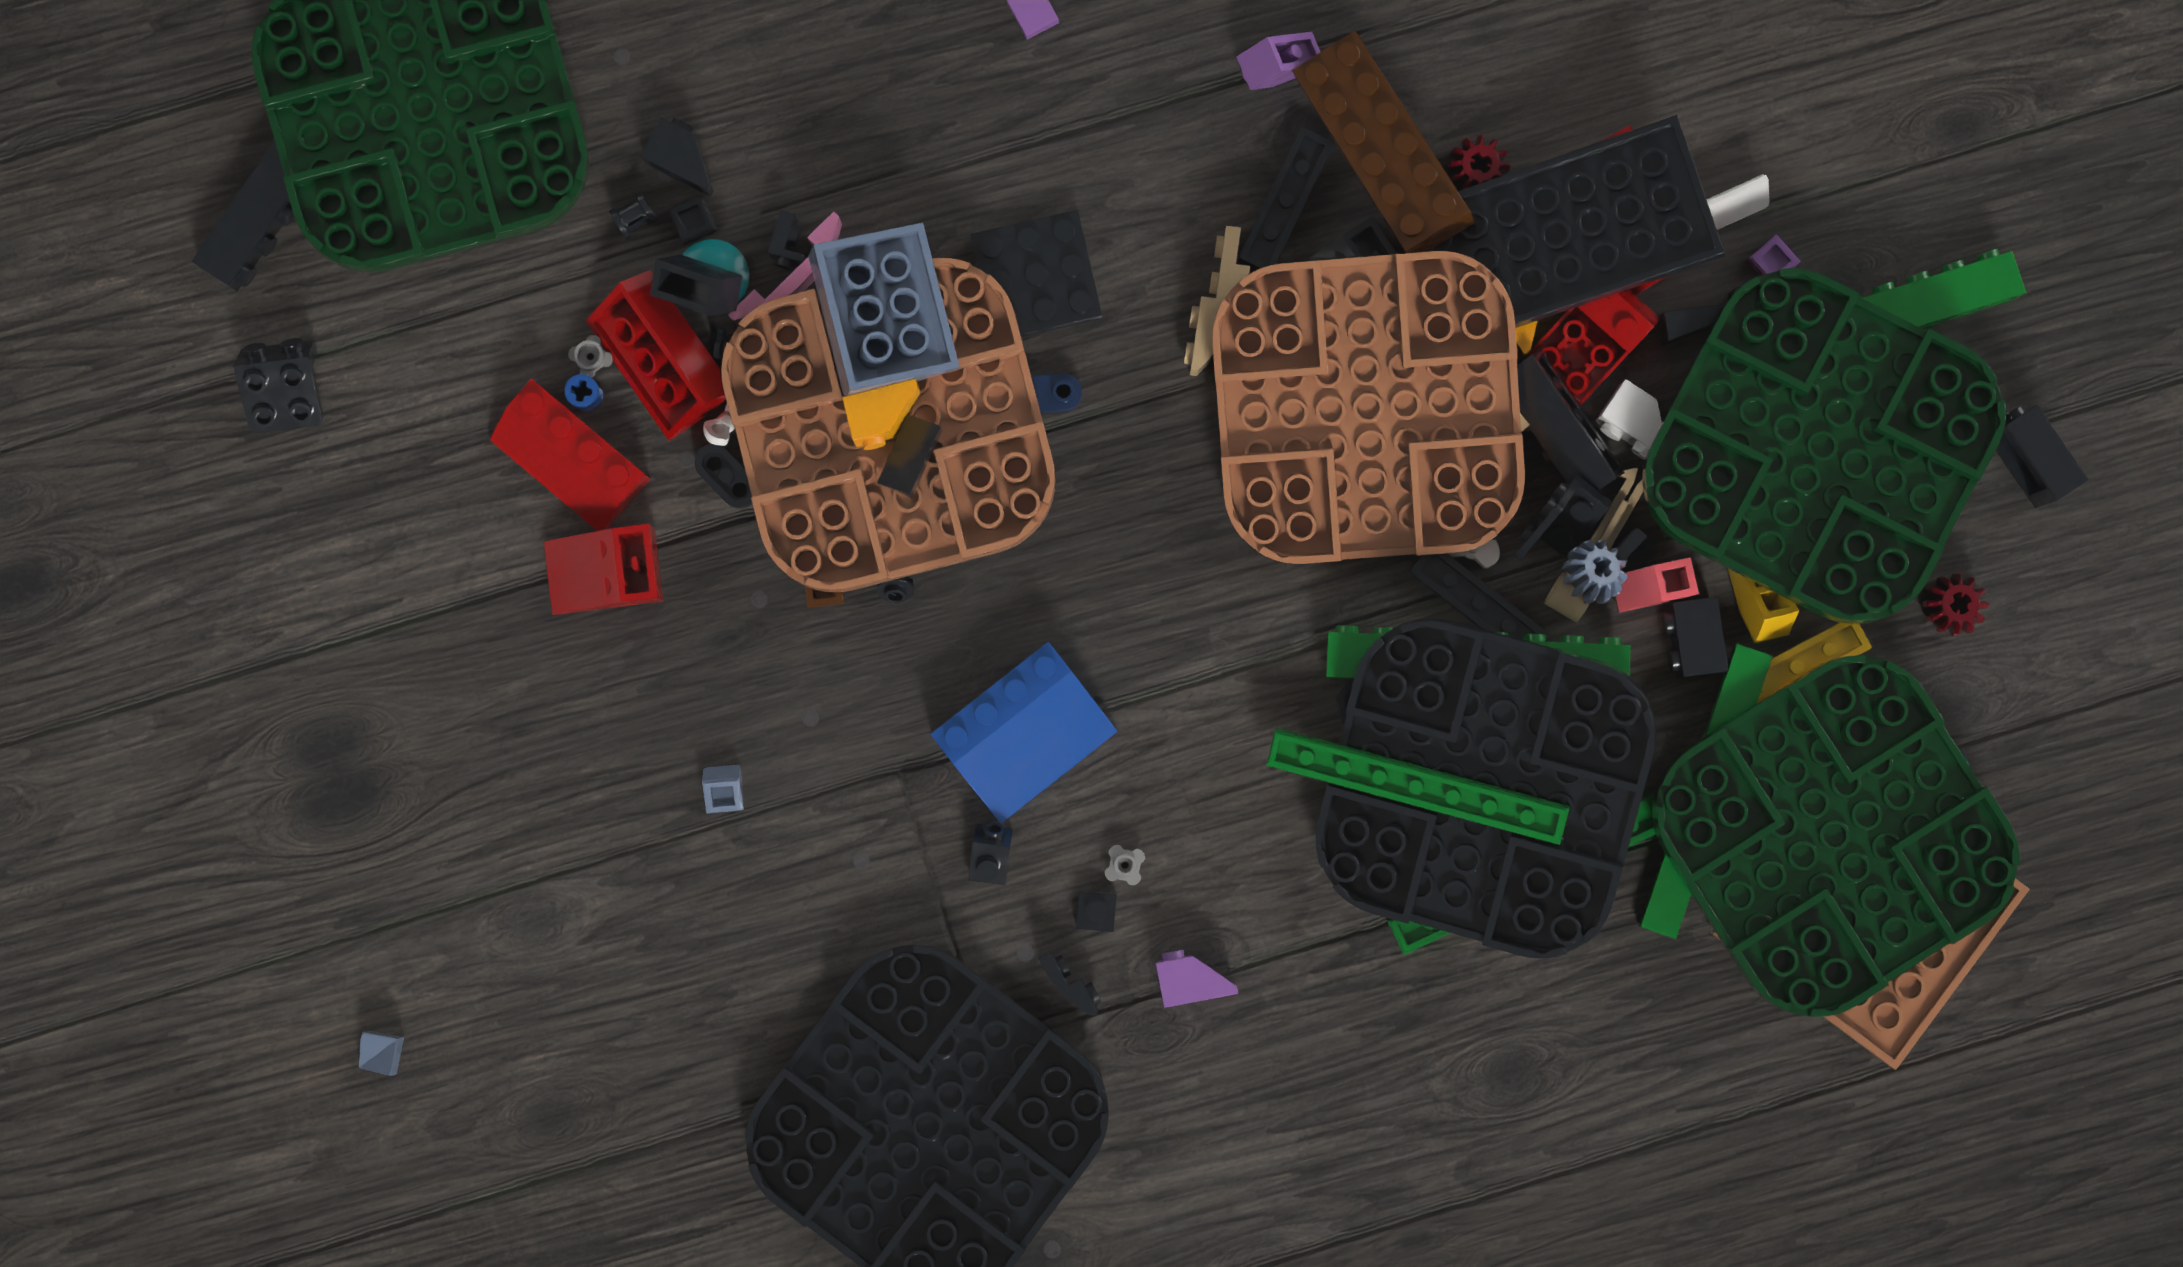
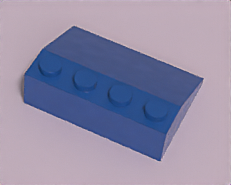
[930,642,1118,823]

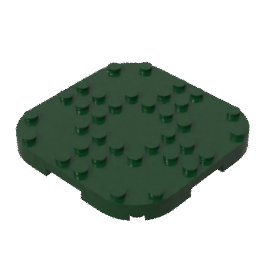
[251,0,589,272]
[1642,268,2006,624]
[1652,655,2020,1017]

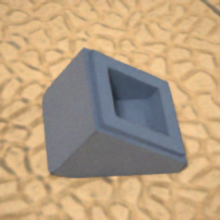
[702,765,744,813]

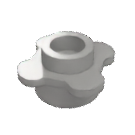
[568,335,613,378]
[1105,845,1145,885]

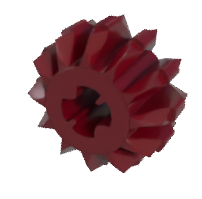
[1447,135,1511,191]
[1922,573,1990,637]

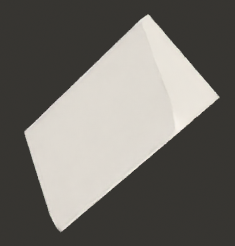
[1706,174,1770,230]

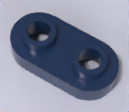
[1031,373,1082,414]

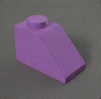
[1237,32,1320,90]
[1155,949,1238,1008]

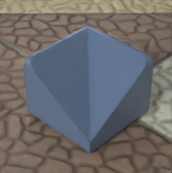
[359,1030,404,1076]

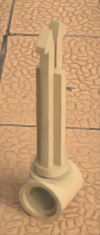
[1544,468,1643,623]

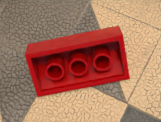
[585,270,726,441]
[490,378,651,531]

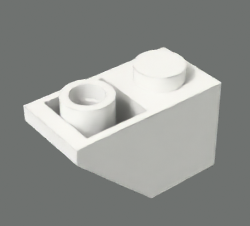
[1596,379,1662,460]

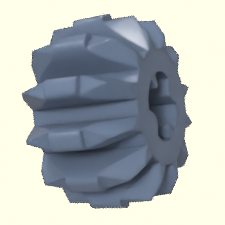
[1562,540,1628,604]

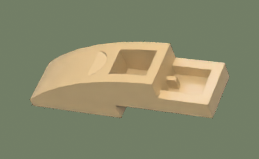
[1184,226,1250,376]

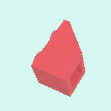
[1615,557,1699,613]

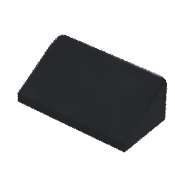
[877,415,942,498]

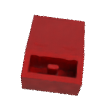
[1525,289,1661,406]
[544,524,664,615]

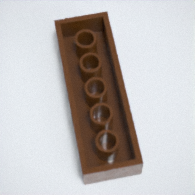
[1292,30,1475,254]

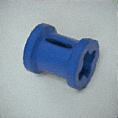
[565,374,603,412]

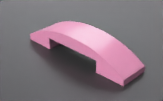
[728,212,842,326]

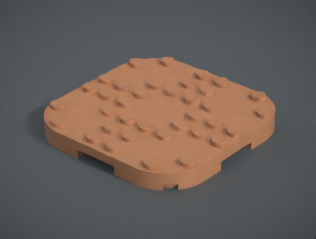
[1212,251,1525,564]
[721,258,1056,592]

